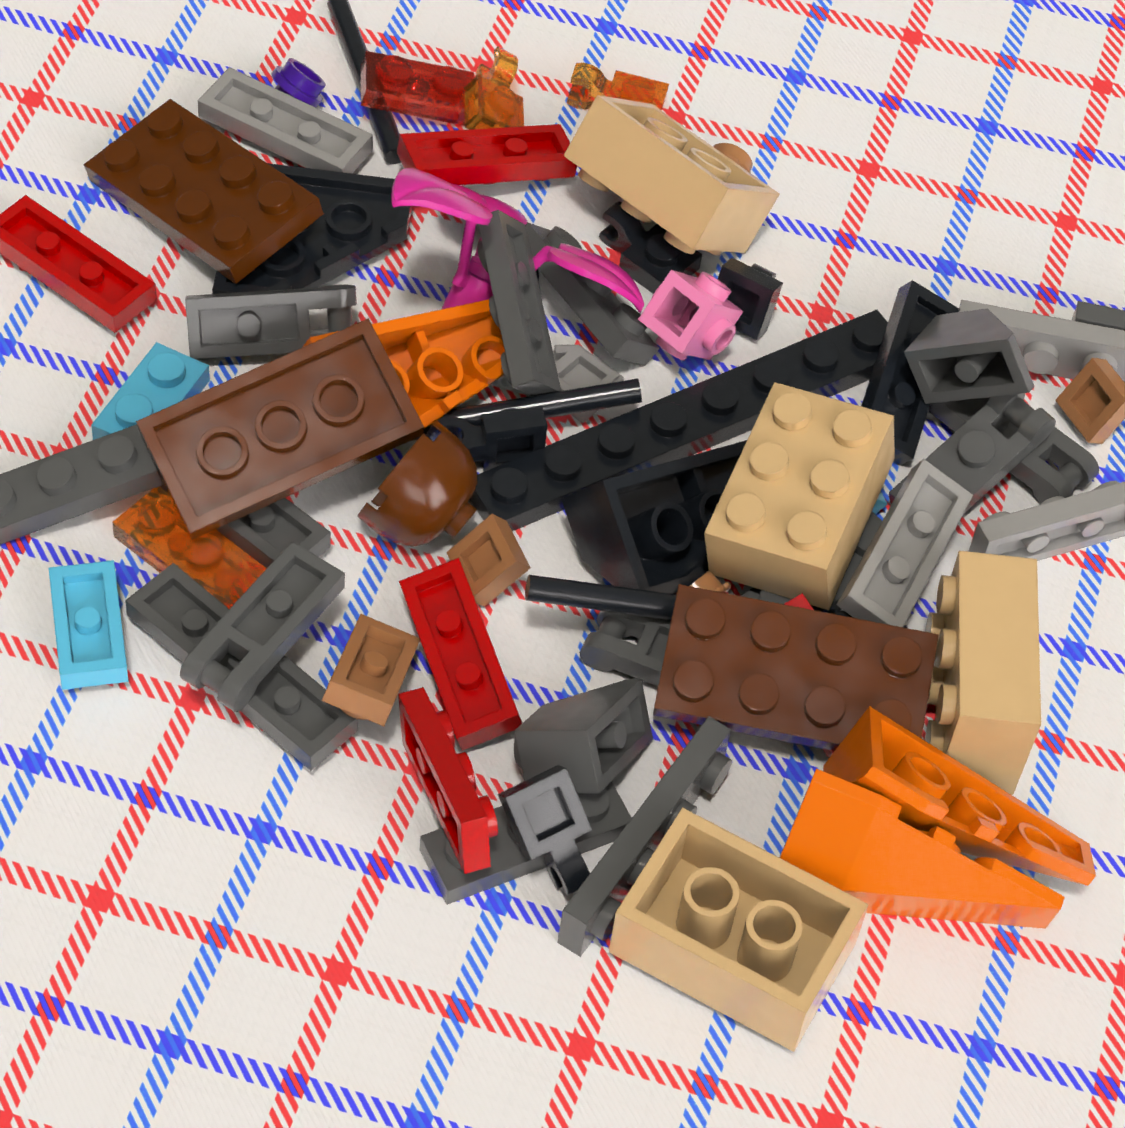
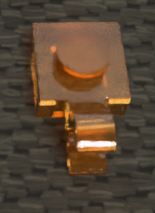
[465,46,524,130]
[567,63,669,111]

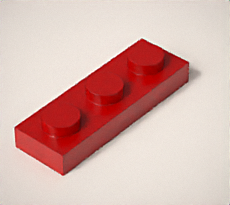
[397,124,577,185]
[0,195,157,333]
[399,558,522,751]
[398,687,498,874]

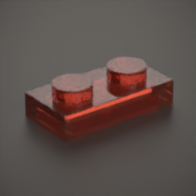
[361,51,475,127]

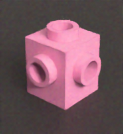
[638,270,743,361]

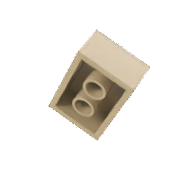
[564,95,780,256]
[704,382,895,610]
[925,551,1041,795]
[609,807,869,1052]

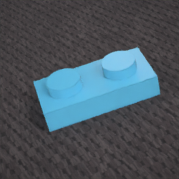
[91,342,210,440]
[48,560,129,690]

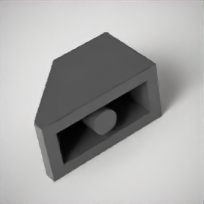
[904,308,1034,404]
[514,678,653,793]

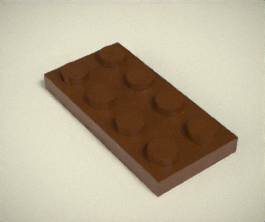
[83,99,324,284]
[136,318,424,540]
[653,584,939,751]

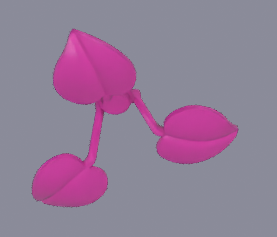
[391,168,644,314]

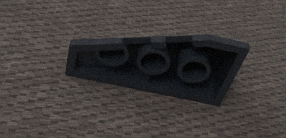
[561,440,747,594]

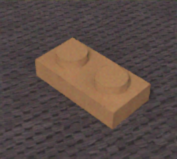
[322,614,420,727]

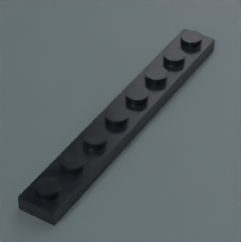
[469,309,888,531]

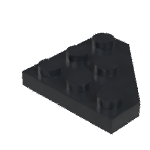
[212,163,413,294]

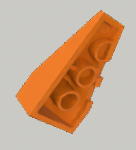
[303,299,505,428]
[823,706,1096,886]
[779,768,1065,929]

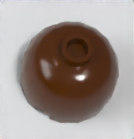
[357,420,478,547]

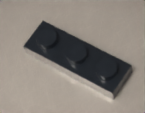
[861,280,959,465]

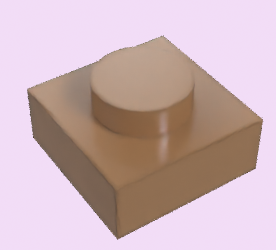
[1055,358,1125,444]
[446,514,531,607]

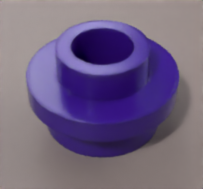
[271,58,326,108]

